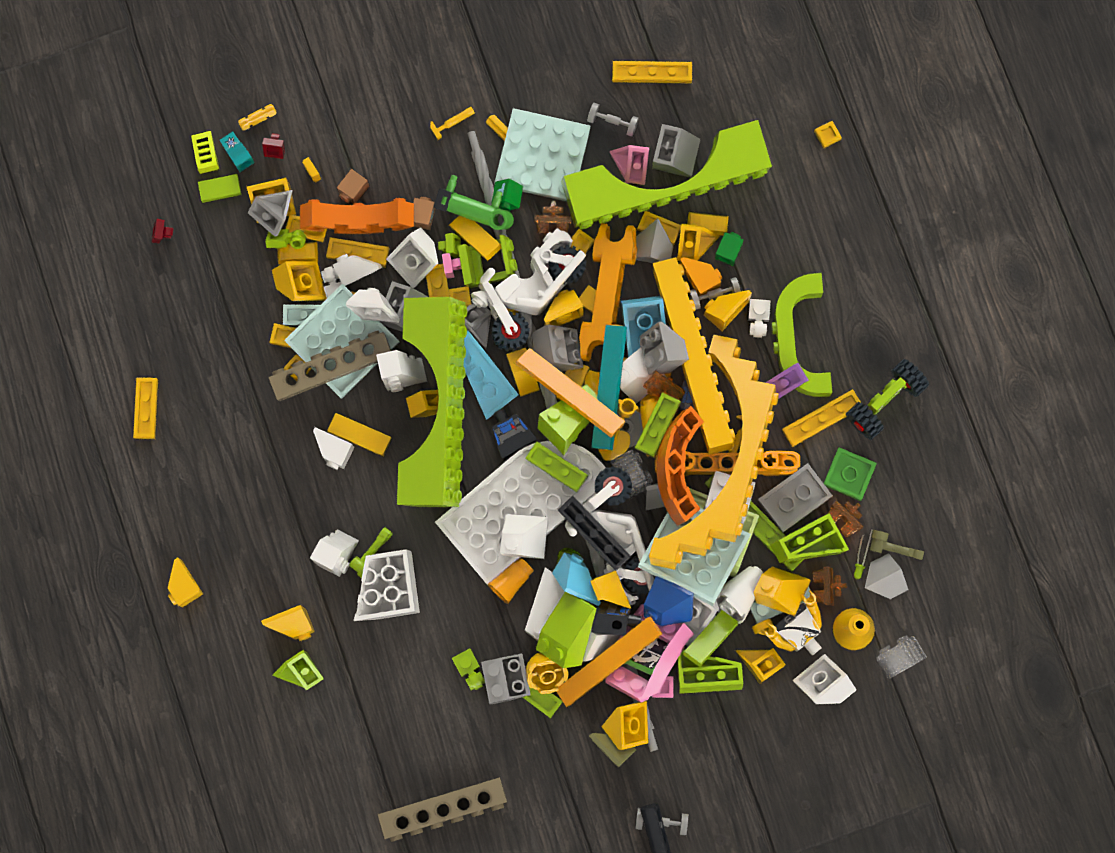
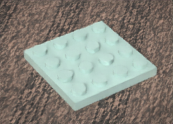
[495,108,591,202]
[284,284,399,399]
[638,508,751,606]

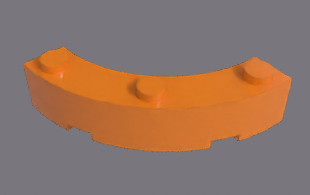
[300,198,414,234]
[657,406,704,526]

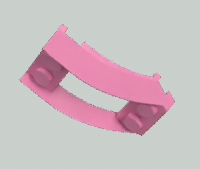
[605,604,694,703]

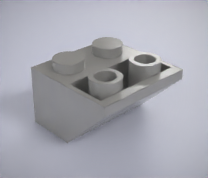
[652,124,700,178]
[380,281,428,332]
[639,322,689,375]
[531,324,583,372]
[481,654,531,705]

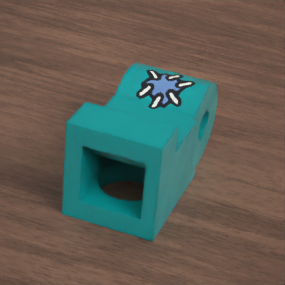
[219,131,255,172]

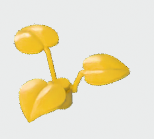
[585,370,660,461]

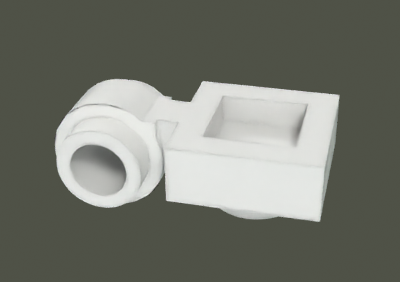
[321,266,342,298]
[748,299,770,338]

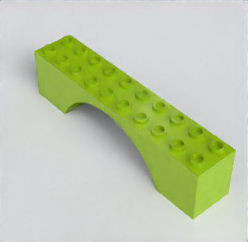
[561,120,772,230]
[397,297,467,507]

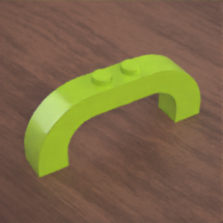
[771,273,832,397]

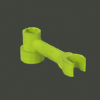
[349,527,393,578]

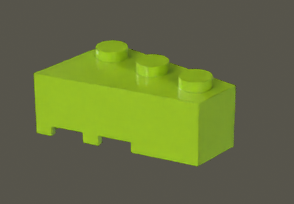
[538,384,598,455]
[770,513,849,563]
[677,650,743,694]

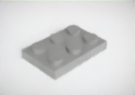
[758,463,833,533]

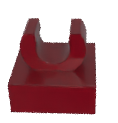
[262,133,285,159]
[151,219,173,244]

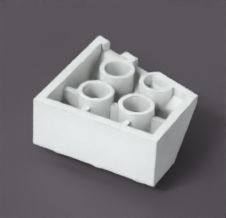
[354,549,420,621]

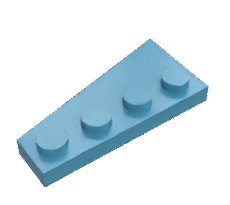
[464,330,519,420]

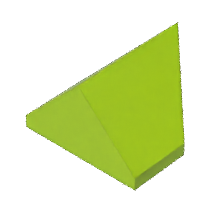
[272,650,324,690]

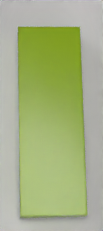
[635,392,681,458]
[525,442,588,493]
[683,610,738,667]

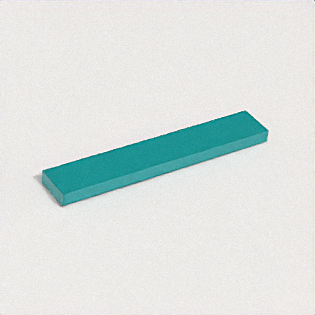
[591,325,627,450]

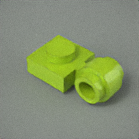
[265,229,306,249]
[452,649,485,690]

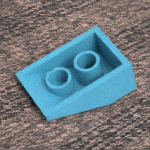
[620,296,666,357]

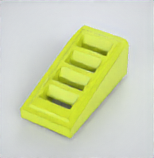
[191,131,219,174]

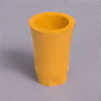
[488,558,534,604]

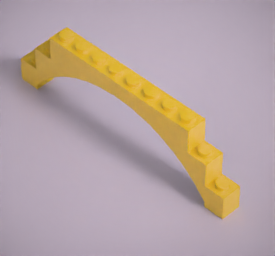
[649,335,779,570]

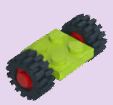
[846,359,929,440]

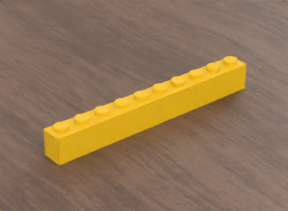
[653,257,736,455]

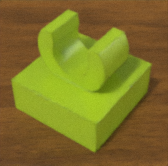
[438,233,461,258]

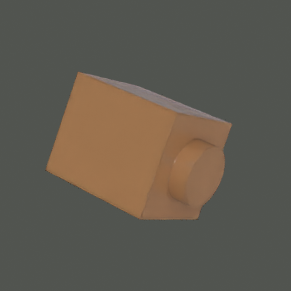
[337,169,369,203]
[413,197,435,230]

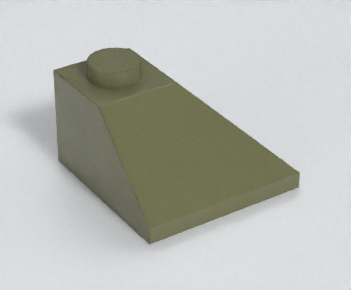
[589,733,636,768]

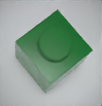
[491,178,523,212]
[715,232,744,266]

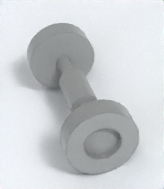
[587,103,639,137]
[689,277,741,310]
[636,808,689,835]

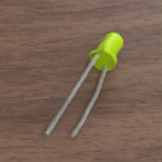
[854,529,873,579]

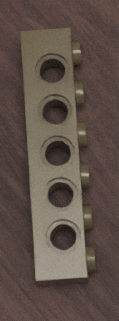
[268,330,392,401]
[378,777,507,842]

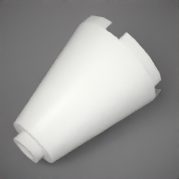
[716,566,763,624]

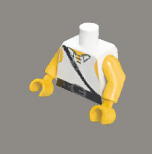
[761,590,822,655]

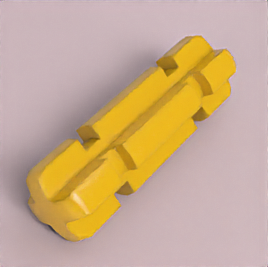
[238,104,276,130]

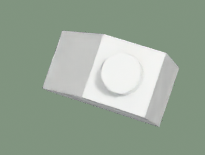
[333,254,382,286]
[313,427,354,470]

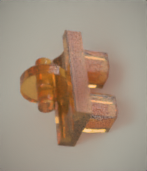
[535,201,572,233]
[643,371,686,400]
[828,501,864,538]
[813,566,847,606]

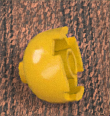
[526,653,568,694]

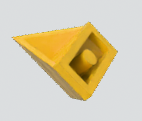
[677,224,720,261]
[590,571,631,609]
[735,648,786,684]

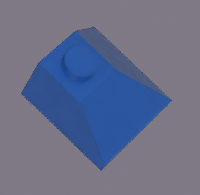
[644,576,694,626]

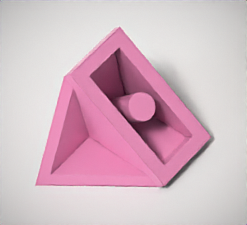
[609,145,649,185]

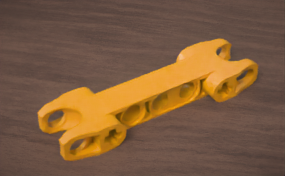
[579,223,637,362]
[655,451,800,476]

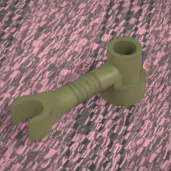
[870,530,924,560]

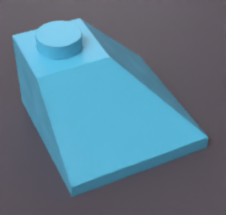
[552,552,601,606]

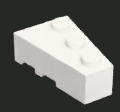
[376,350,427,392]
[310,529,359,577]
[525,567,565,641]

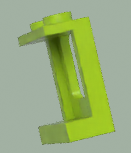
[458,235,517,288]

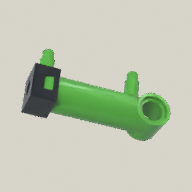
[434,175,514,230]

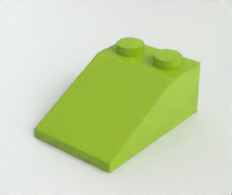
[536,592,597,668]

